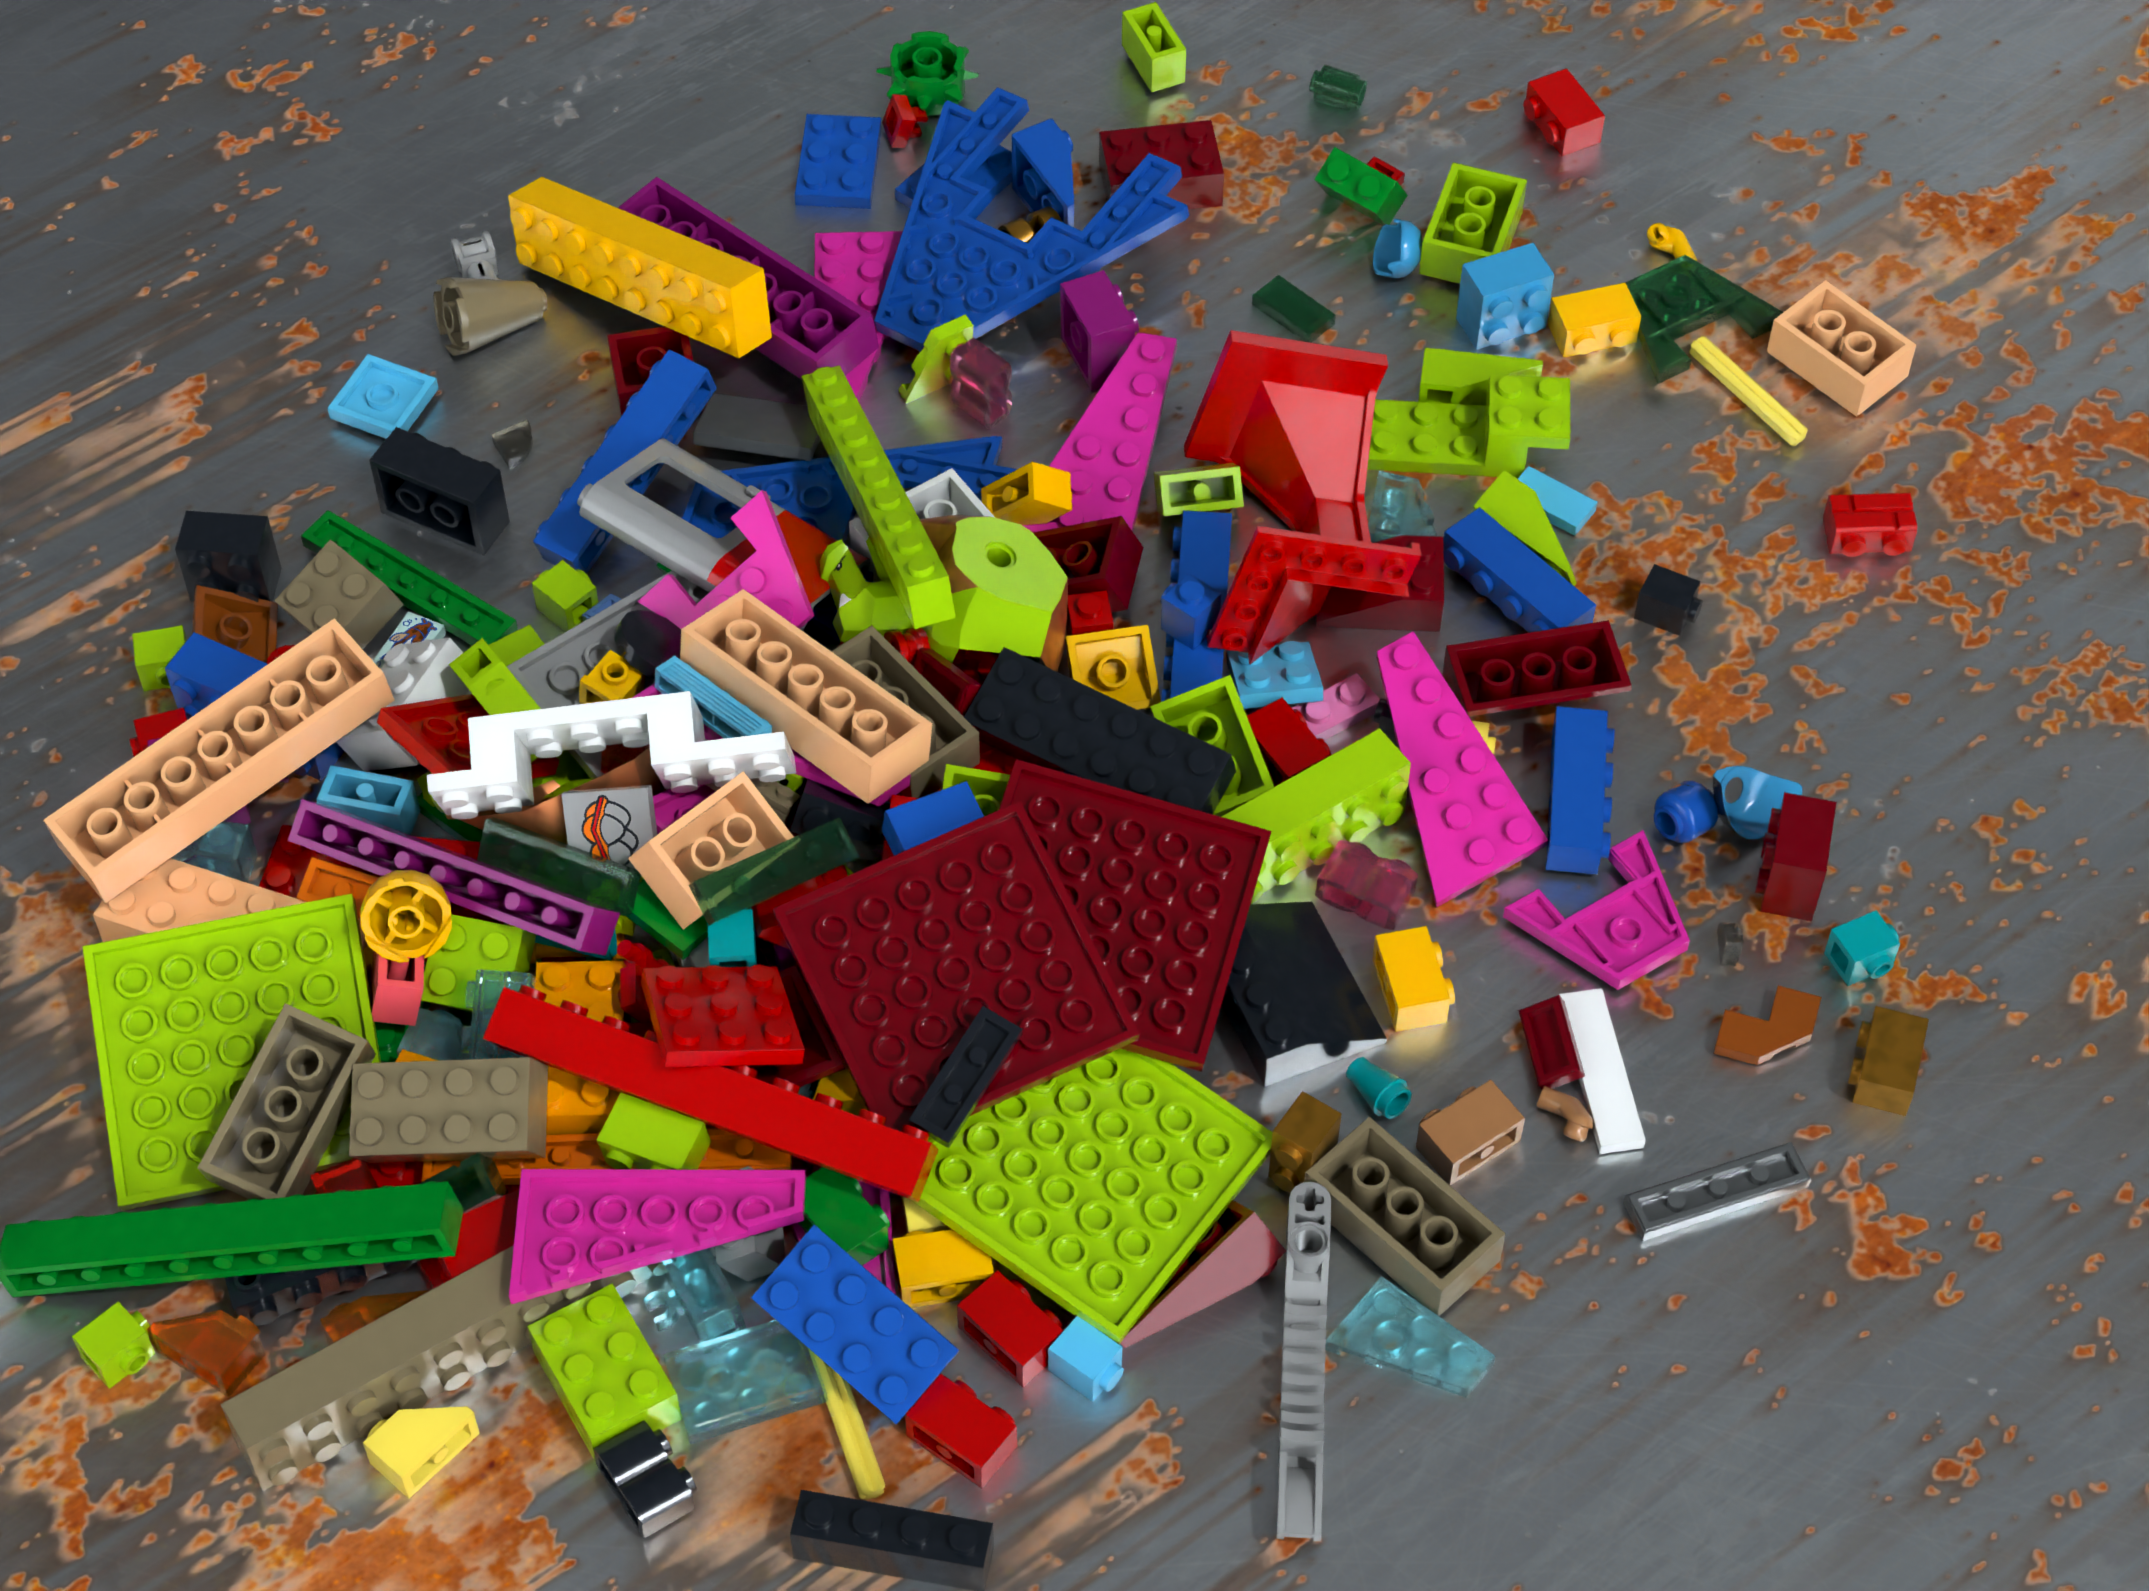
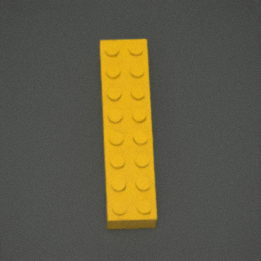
[508,177,772,358]

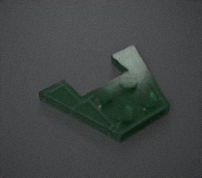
[1625,255,1783,384]

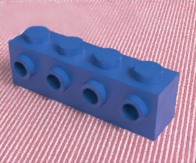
[1443,507,1596,633]
[1545,706,1615,875]

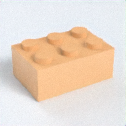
[1767,280,1916,417]
[628,771,798,930]

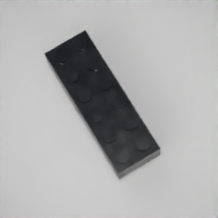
[964,647,1236,814]

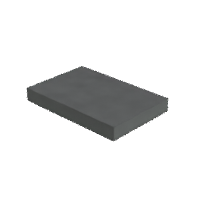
[693,393,820,461]

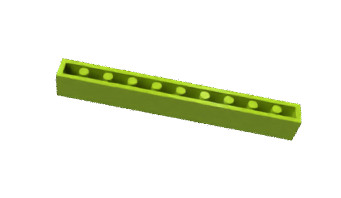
[801,365,956,629]

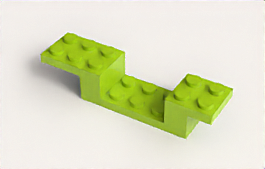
[1367,374,1570,478]

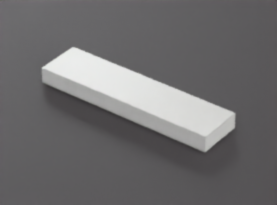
[1559,988,1646,1154]

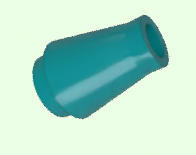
[1346,1057,1412,1119]

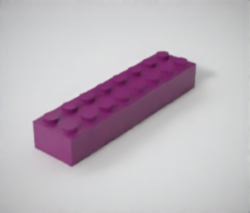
[618,177,879,379]

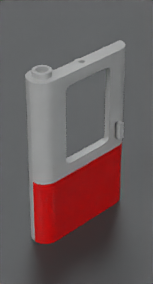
[577,438,870,631]

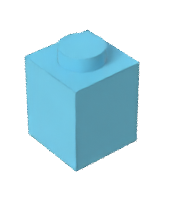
[1048,1316,1124,1402]

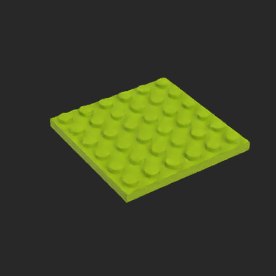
[82,894,381,1211]
[910,1049,1273,1344]

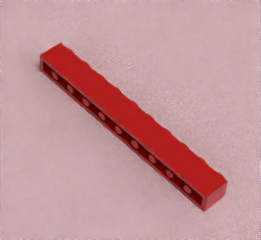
[483,985,939,1202]

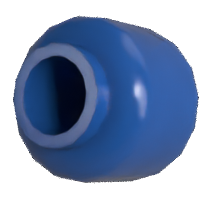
[1654,780,1718,843]

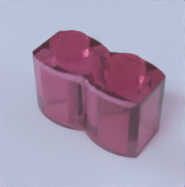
[950,337,1012,430]
[1315,840,1418,930]

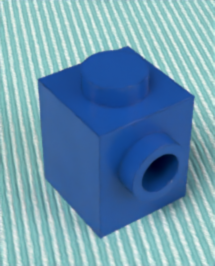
[1160,572,1221,650]

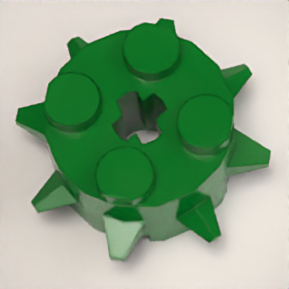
[877,31,979,116]

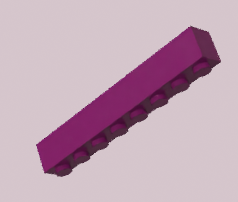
[287,799,620,956]

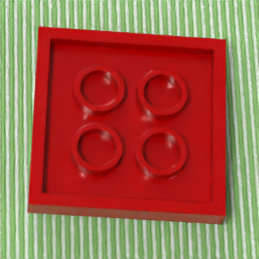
[377,694,560,780]
[641,965,805,1067]

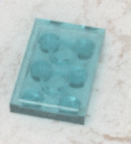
[663,1320,828,1444]

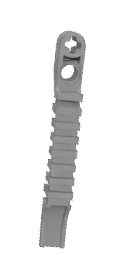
[1276,1182,1331,1541]

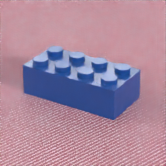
[165,632,344,781]
[751,1225,960,1424]

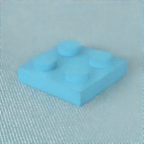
[327,354,439,439]
[1227,641,1323,709]

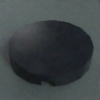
[614,610,681,680]

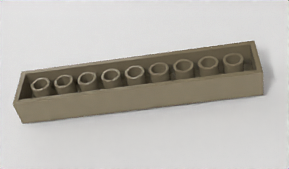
[221,1245,683,1491]

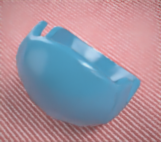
[1373,219,1423,278]

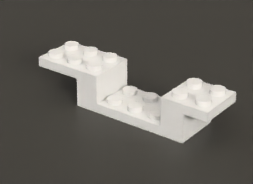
[427,691,796,819]

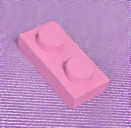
[1291,673,1380,741]

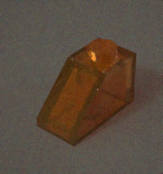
[147,1310,266,1397]

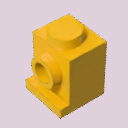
[579,650,645,704]

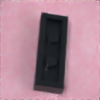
[909,1006,1023,1149]

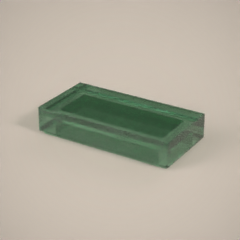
[1252,275,1336,343]

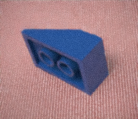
[1012,118,1074,227]

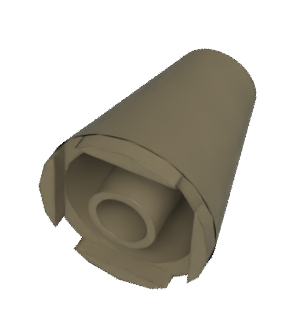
[433,277,548,356]

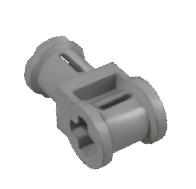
[450,230,501,280]

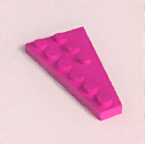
[814,231,903,402]
[1022,332,1177,533]
[1376,631,1549,908]
[509,1169,806,1304]

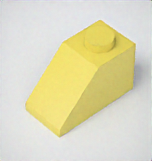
[363,1406,480,1499]

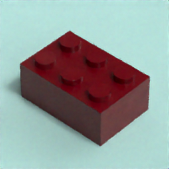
[1099,120,1224,210]

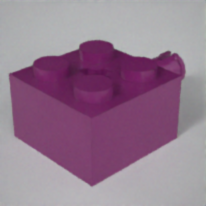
[1060,270,1139,391]

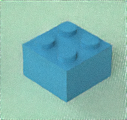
[1456,243,1554,350]

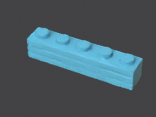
[654,656,772,739]

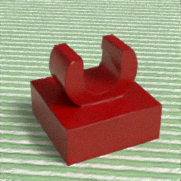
[882,94,928,149]

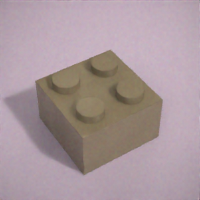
[274,539,404,649]

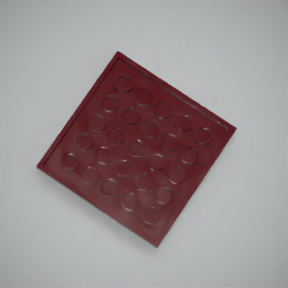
[999,759,1272,1072]
[773,801,1140,1132]

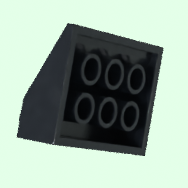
[1222,901,1387,1087]

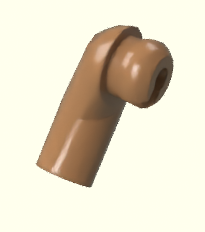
[1537,1086,1593,1142]

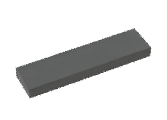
[1623,1142,1811,1241]

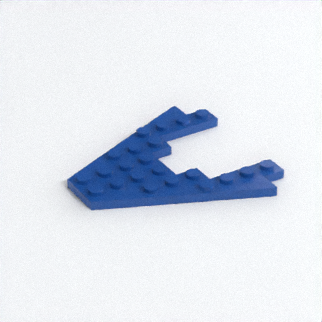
[874,87,1190,352]
[682,436,1017,643]

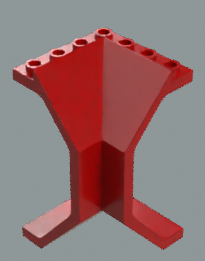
[1184,330,1421,665]

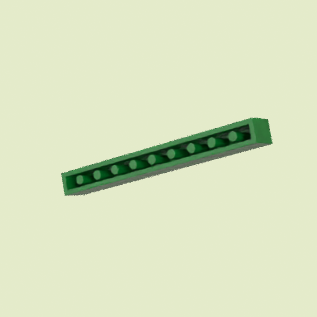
[0,1181,464,1297]

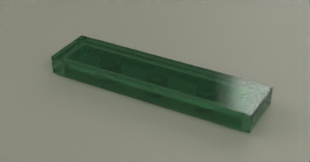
[477,817,641,916]
[689,817,859,926]

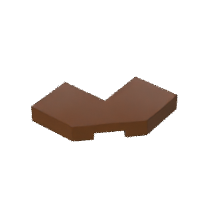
[1713,985,1822,1065]

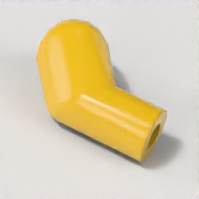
[1647,223,1697,270]

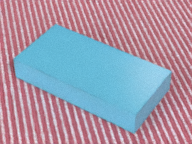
[1518,466,1597,536]

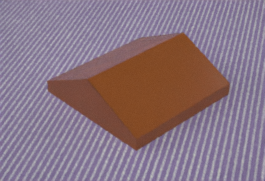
[192,585,278,663]

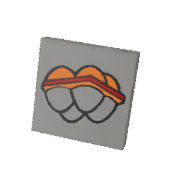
[561,785,658,881]

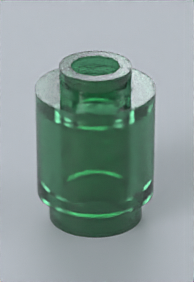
[1309,65,1367,111]

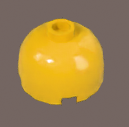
[360,870,452,963]

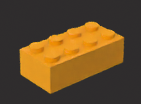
[535,960,631,1135]

